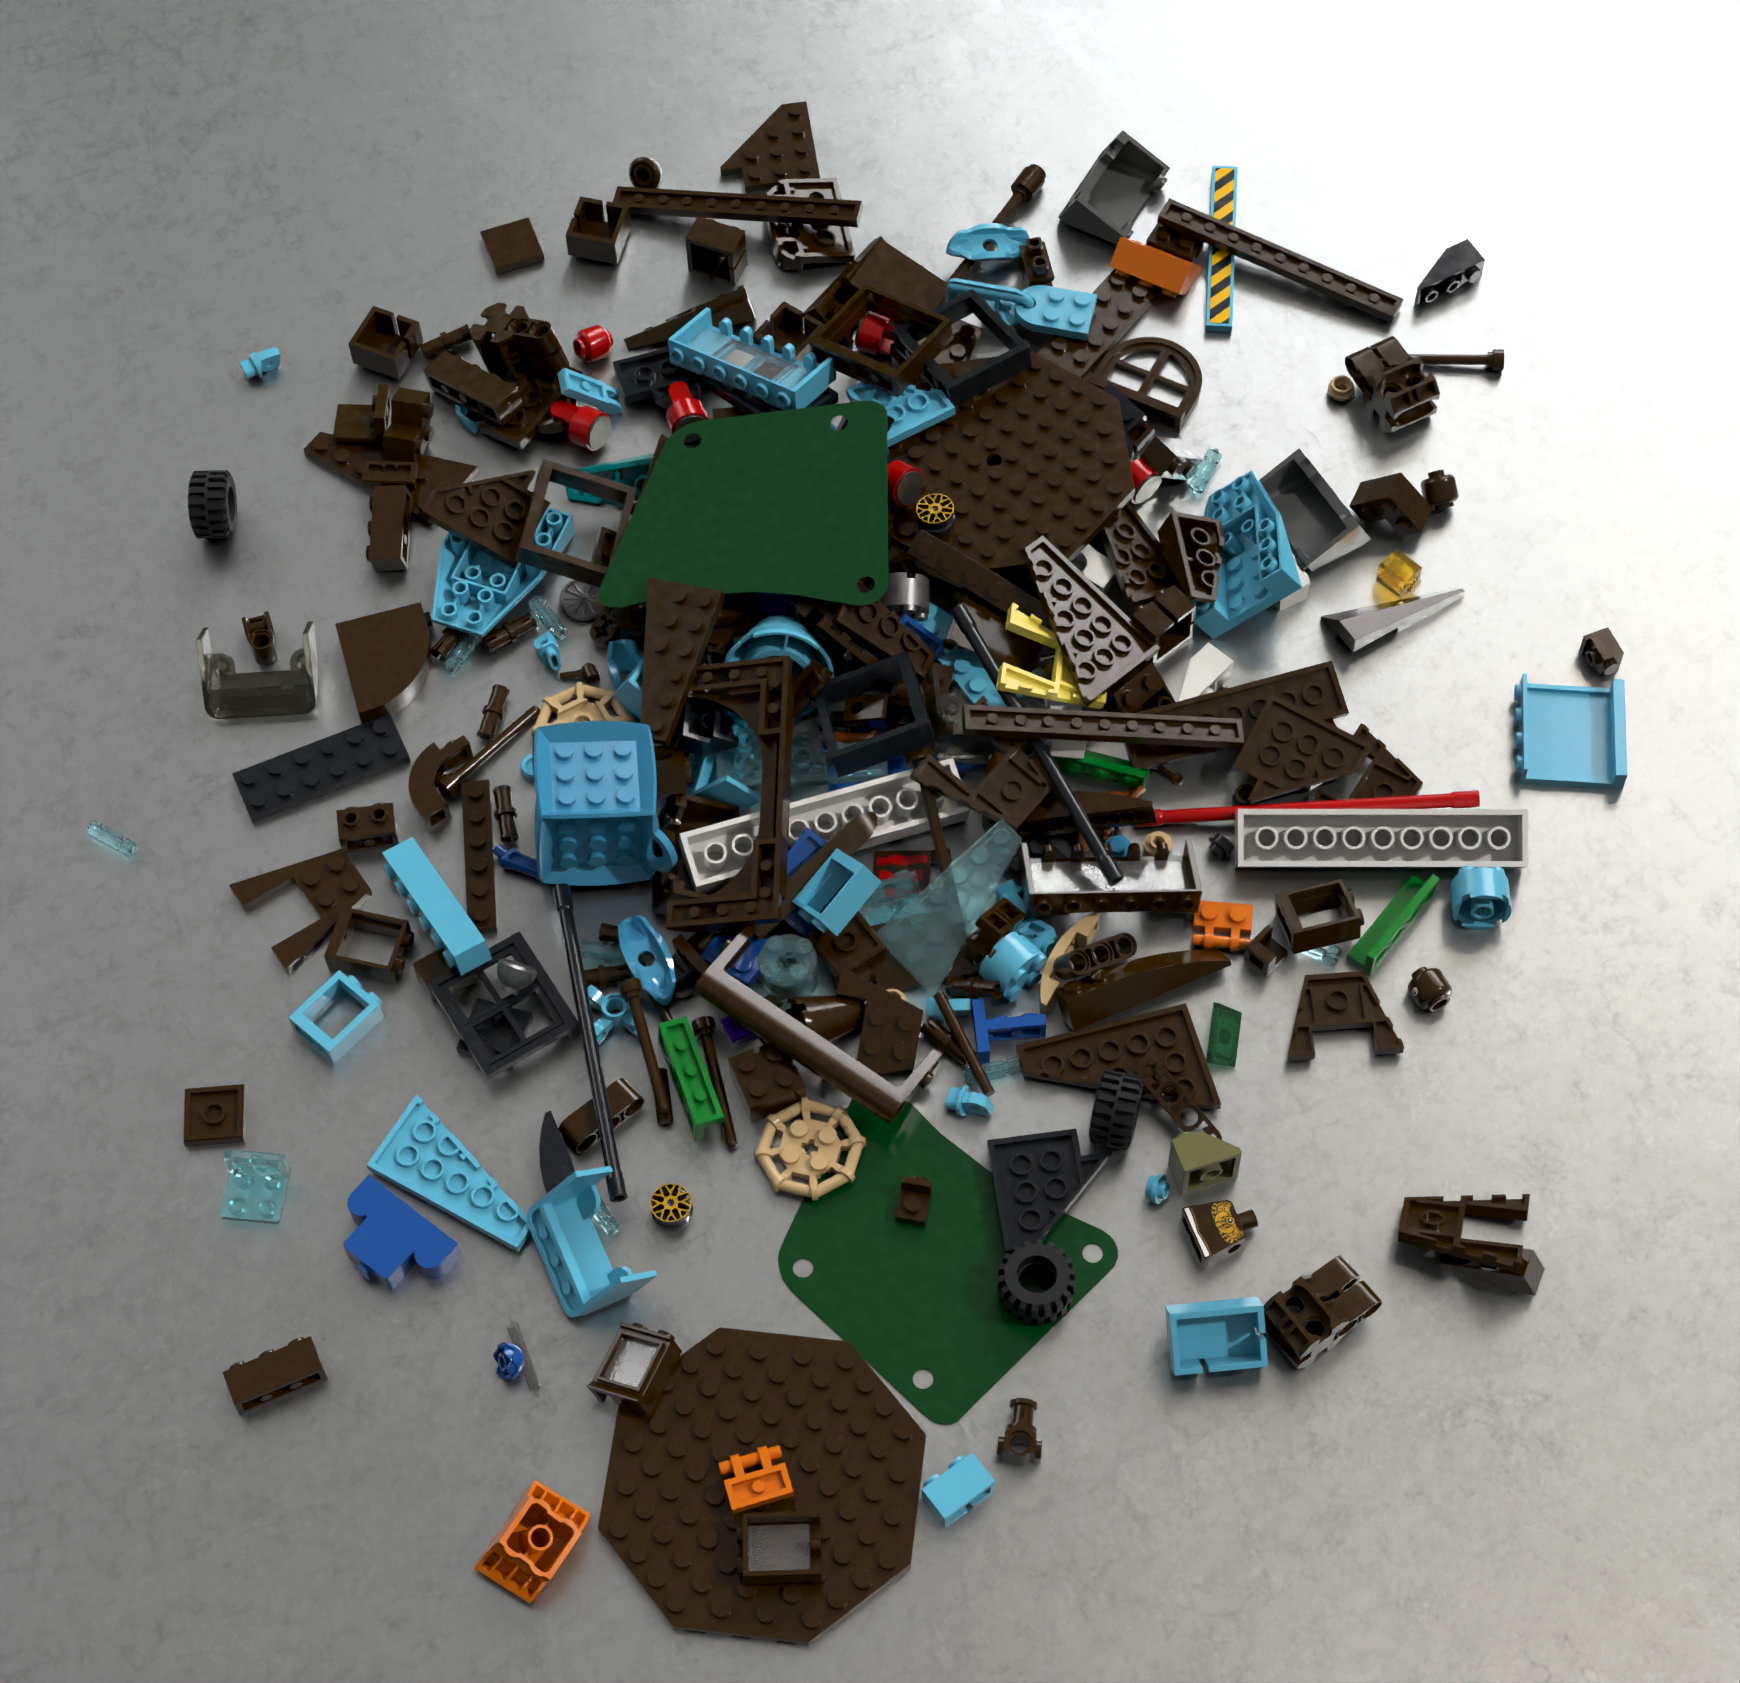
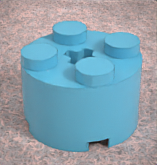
[1450,866,1512,930]
[979,931,1048,1002]

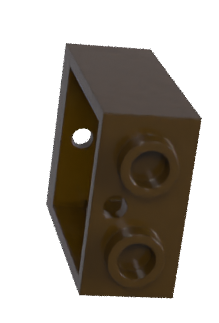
[1275,879,1364,954]
[324,906,414,984]

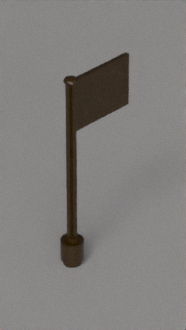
[848,164,1046,310]
[942,459,1043,674]
[871,745,979,991]

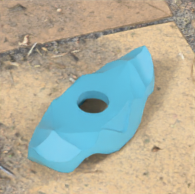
[946,223,1030,261]

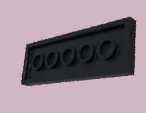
[232,713,411,823]

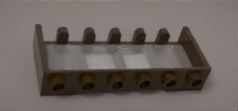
[1018,840,1202,916]

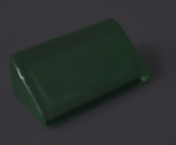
[1206,1002,1242,1067]

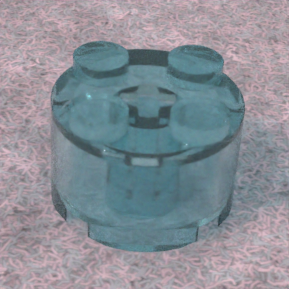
[758,934,820,1003]

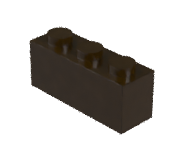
[366,485,412,571]
[222,1336,328,1415]

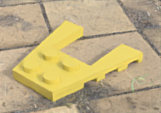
[996,603,1107,709]

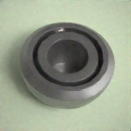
[497,958,537,995]

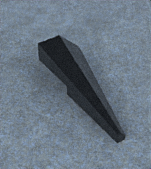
[675,644,739,756]

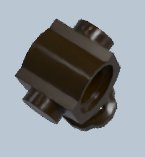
[997,1398,1042,1466]

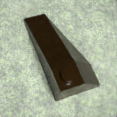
[1157,511,1225,604]

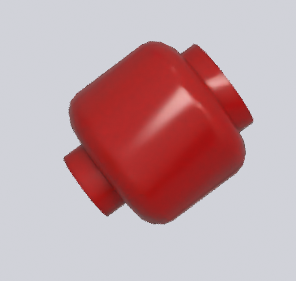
[573,325,613,363]

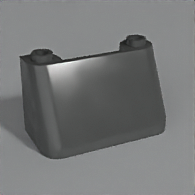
[1058,130,1170,244]
[1260,448,1371,571]

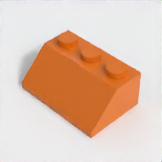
[1109,237,1202,298]

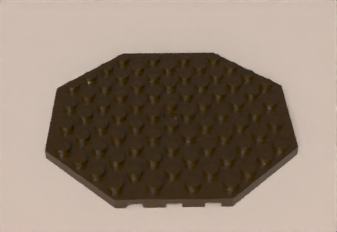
[888,352,1135,574]
[598,1327,926,1646]

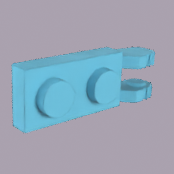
[557,368,622,415]

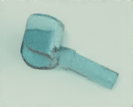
[1308,945,1342,966]

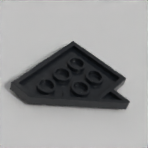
[987,1129,1107,1254]

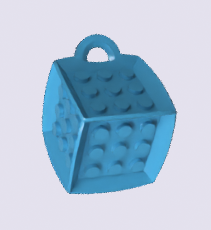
[532,721,677,886]

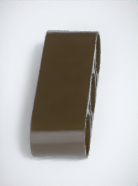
[1053,932,1137,980]
[558,1078,644,1153]

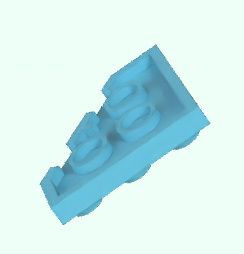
[846,382,956,448]

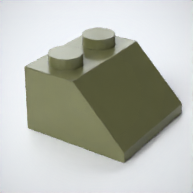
[1168,1131,1242,1196]

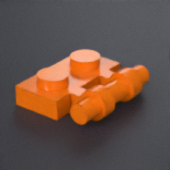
[1192,900,1253,952]
[718,1445,794,1514]

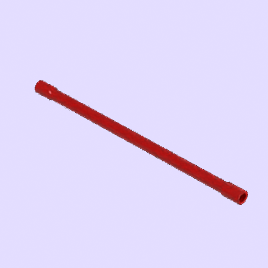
[1135,790,1480,827]

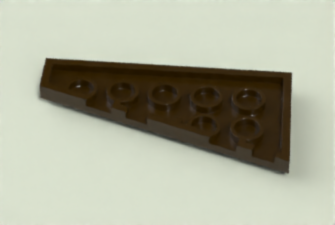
[303,432,479,527]
[1099,502,1185,609]
[640,577,726,746]

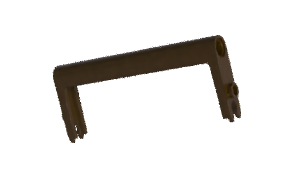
[694,925,944,1124]

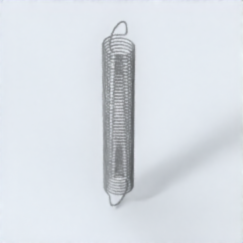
[507,1317,541,1396]

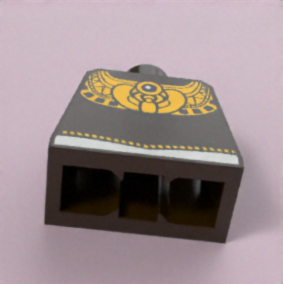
[1180,1200,1258,1271]

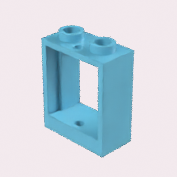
[792,848,882,936]
[288,970,384,1064]

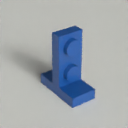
[972,998,1046,1065]

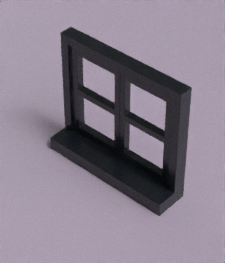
[428,931,580,1080]

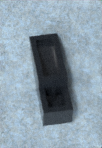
[539,1111,575,1194]

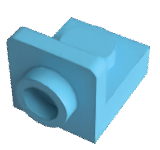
[1016,916,1059,958]

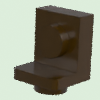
[895,1176,932,1227]

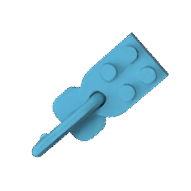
[946,278,1097,341]

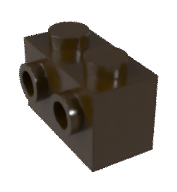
[336,802,400,853]

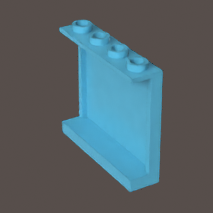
[1514,673,1628,790]

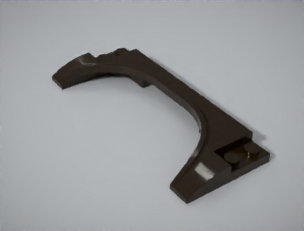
[666,655,794,933]

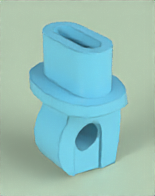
[239,347,280,379]
[534,631,562,671]
[994,879,1028,919]
[926,997,971,1023]
[945,1085,994,1116]

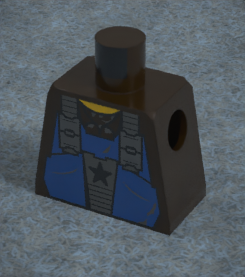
[830,694,899,734]

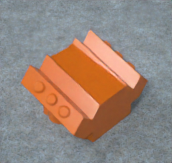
[474,1480,591,1603]

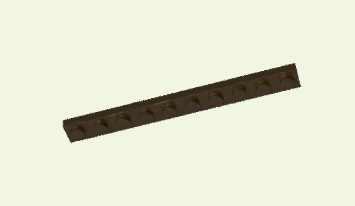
[613,186,863,227]
[1157,198,1404,323]
[962,705,1245,749]

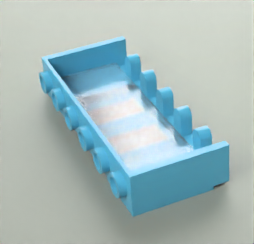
[668,307,834,410]

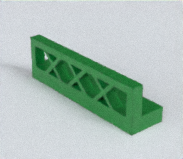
[1042,739,1150,795]
[1346,874,1440,975]
[658,1016,724,1141]

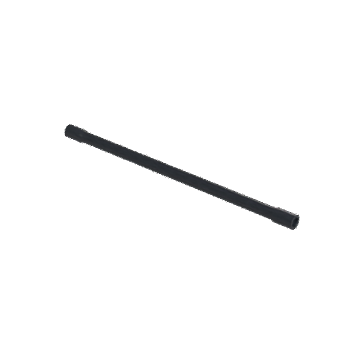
[951,604,1124,886]
[553,883,628,1202]

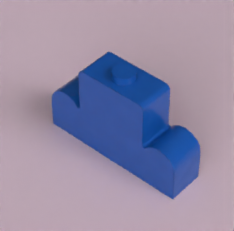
[343,1175,462,1290]

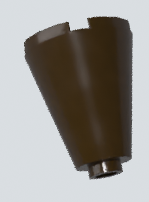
[785,995,866,1043]

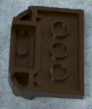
[766,178,855,270]

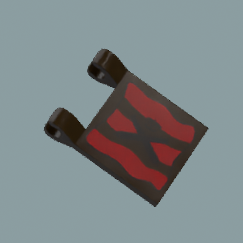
[871,847,952,906]

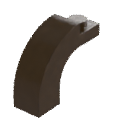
[408,735,473,832]

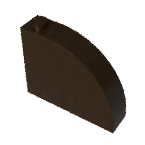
[335,602,433,724]

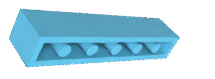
[382,837,492,976]

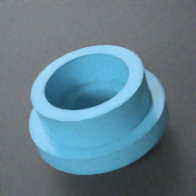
[1145,1174,1170,1204]

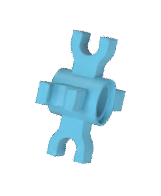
[587,985,643,1045]

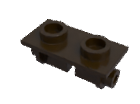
[791,659,834,717]

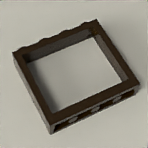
[809,284,953,397]
[514,459,637,588]

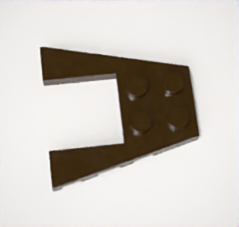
[910,696,1053,831]
[229,849,373,974]
[1398,1194,1530,1273]

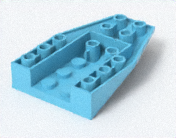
[1192,470,1302,639]
[432,507,575,638]

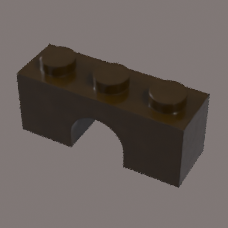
[654,744,692,796]

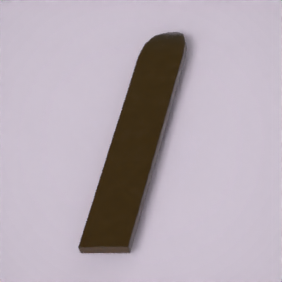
[753,812,878,940]

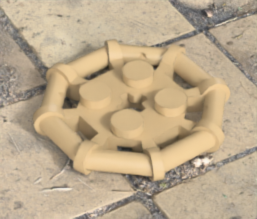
[531,682,635,738]
[753,1097,866,1201]

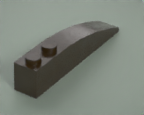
[982,791,1157,842]
[1055,949,1231,1031]

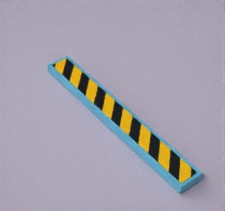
[1206,165,1238,332]

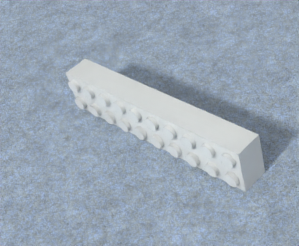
[679,758,970,894]
[1235,809,1529,868]

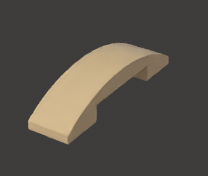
[1039,912,1101,1018]

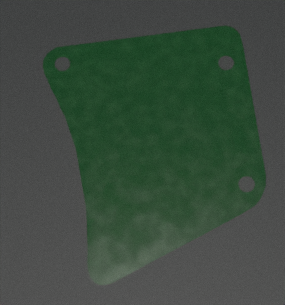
[598,401,889,607]
[778,1077,1118,1424]

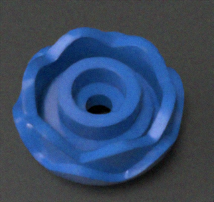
[493,1342,524,1380]

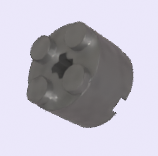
[874,572,929,622]

